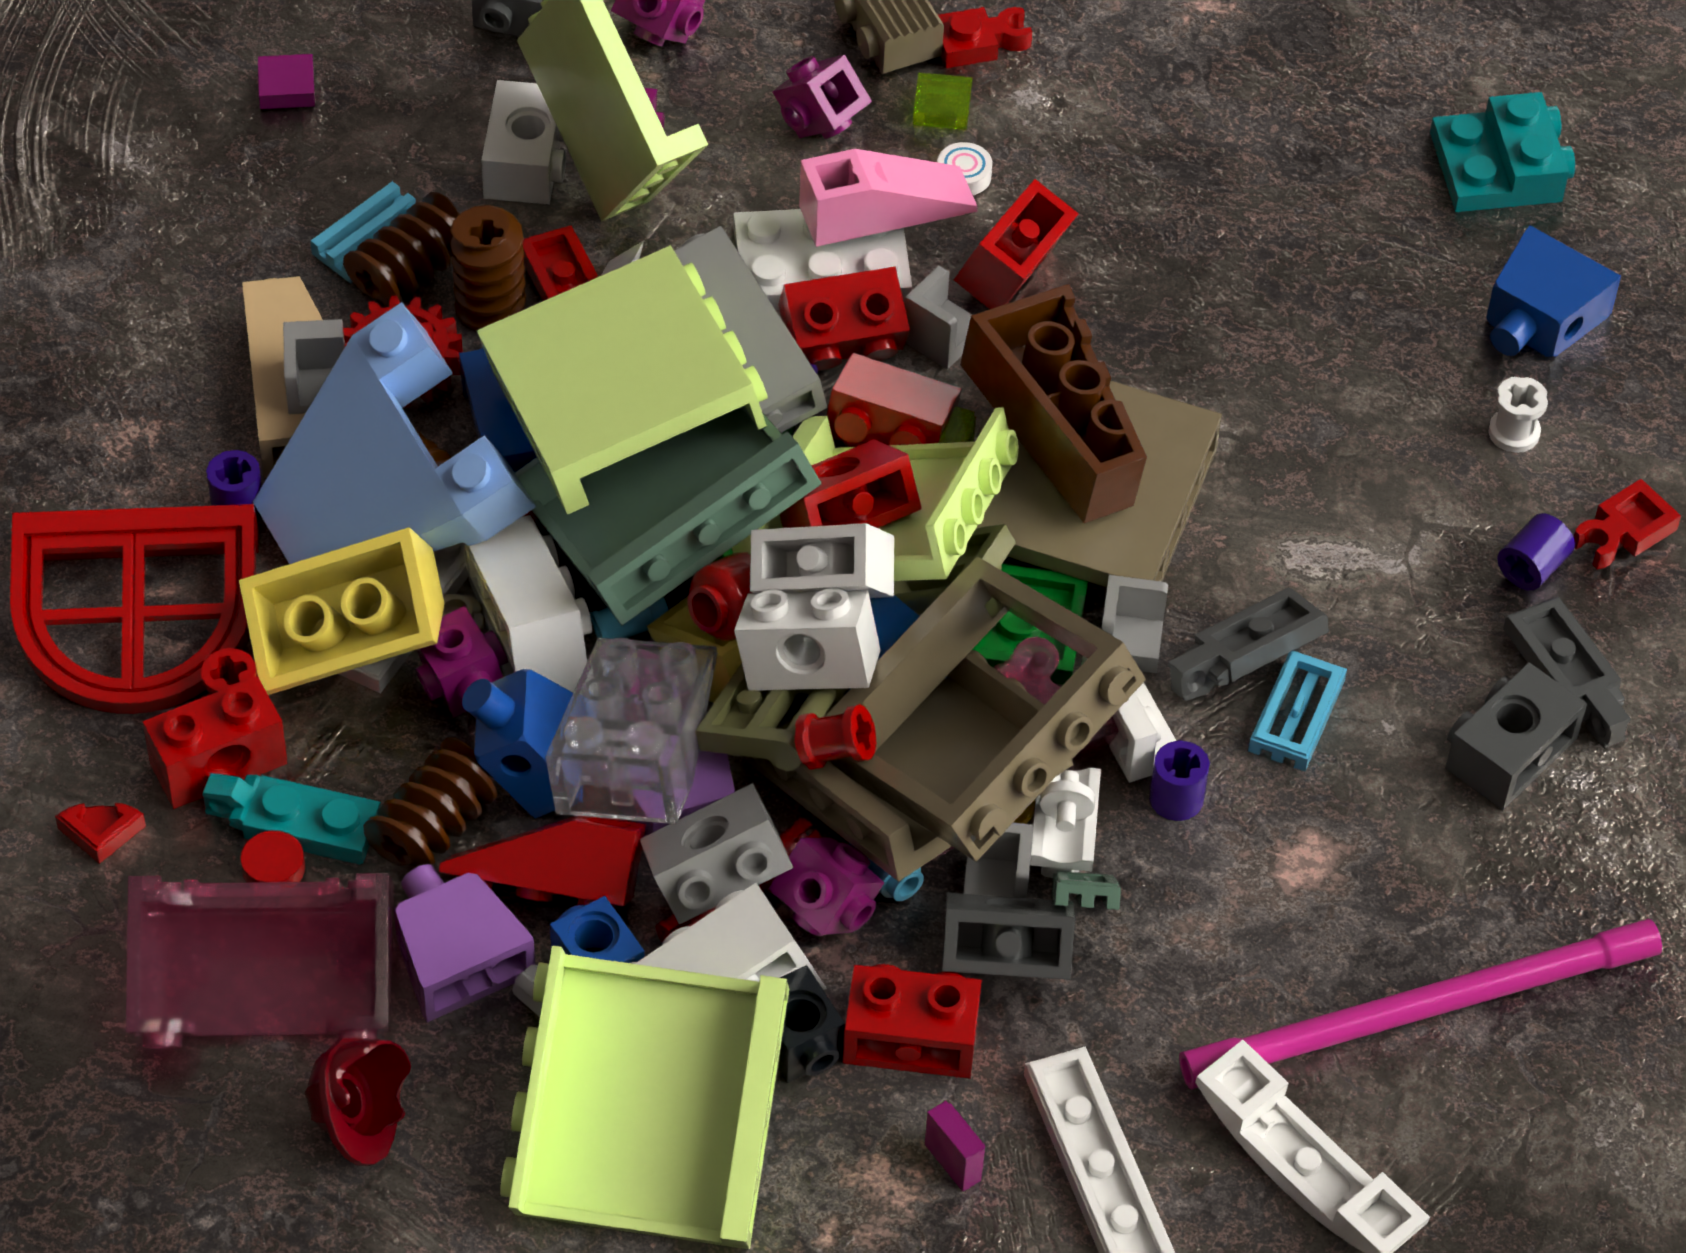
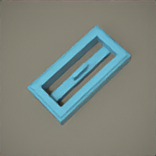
[310,181,416,284]
[1248,650,1347,771]

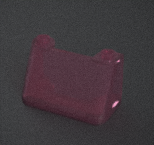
[126,873,395,1049]

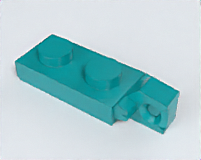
[203,773,381,865]

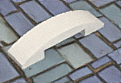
[1195,1040,1430,1253]

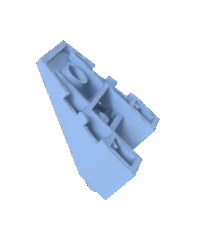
[253,302,536,564]

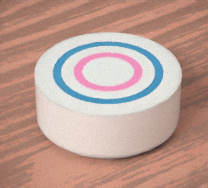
[937,142,993,195]

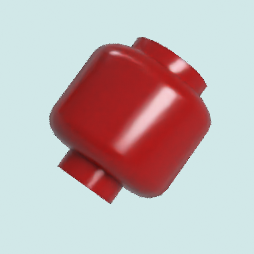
[688,552,753,641]

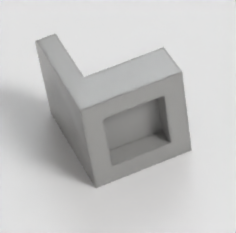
[905,266,972,370]
[283,319,345,414]
[1102,575,1168,673]
[963,822,1034,898]

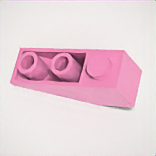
[799,149,977,247]

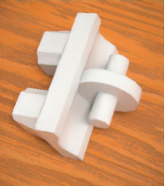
[1030,768,1101,878]

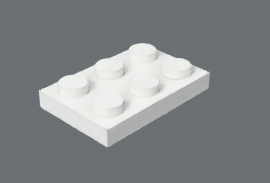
[733,209,912,310]

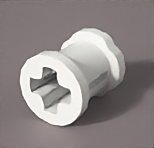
[1488,377,1548,453]

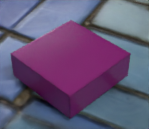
[258,54,315,109]
[924,1101,985,1192]

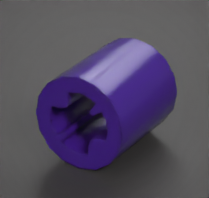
[206,450,262,520]
[1497,513,1575,591]
[1149,740,1210,821]

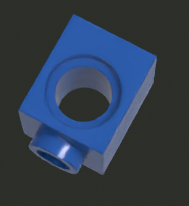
[550,896,645,963]

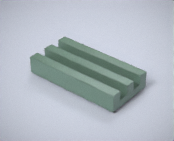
[1052,871,1121,910]

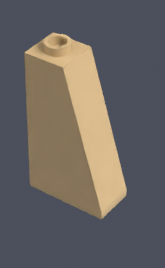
[242,276,323,478]

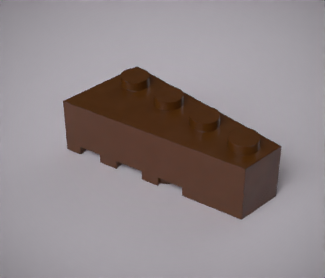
[960,284,1147,524]

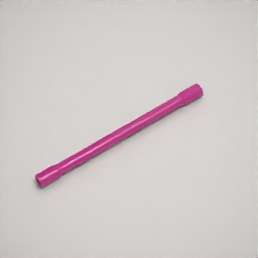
[1179,919,1662,1090]

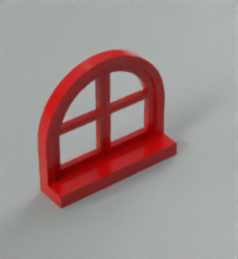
[10,504,259,714]

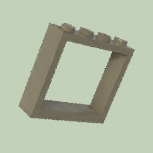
[825,556,1146,862]

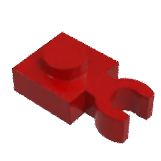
[938,7,1032,68]
[1574,479,1681,569]

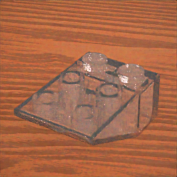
[545,638,718,824]

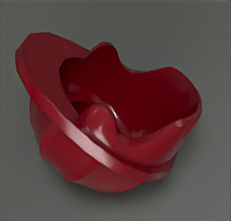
[304,1037,411,1166]

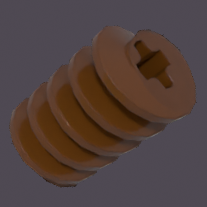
[343,192,460,307]
[450,205,526,330]
[363,737,497,867]

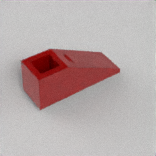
[439,813,646,909]

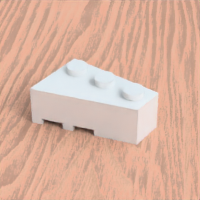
[463,515,594,710]
[631,883,827,990]

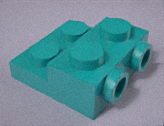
[1430,92,1575,212]

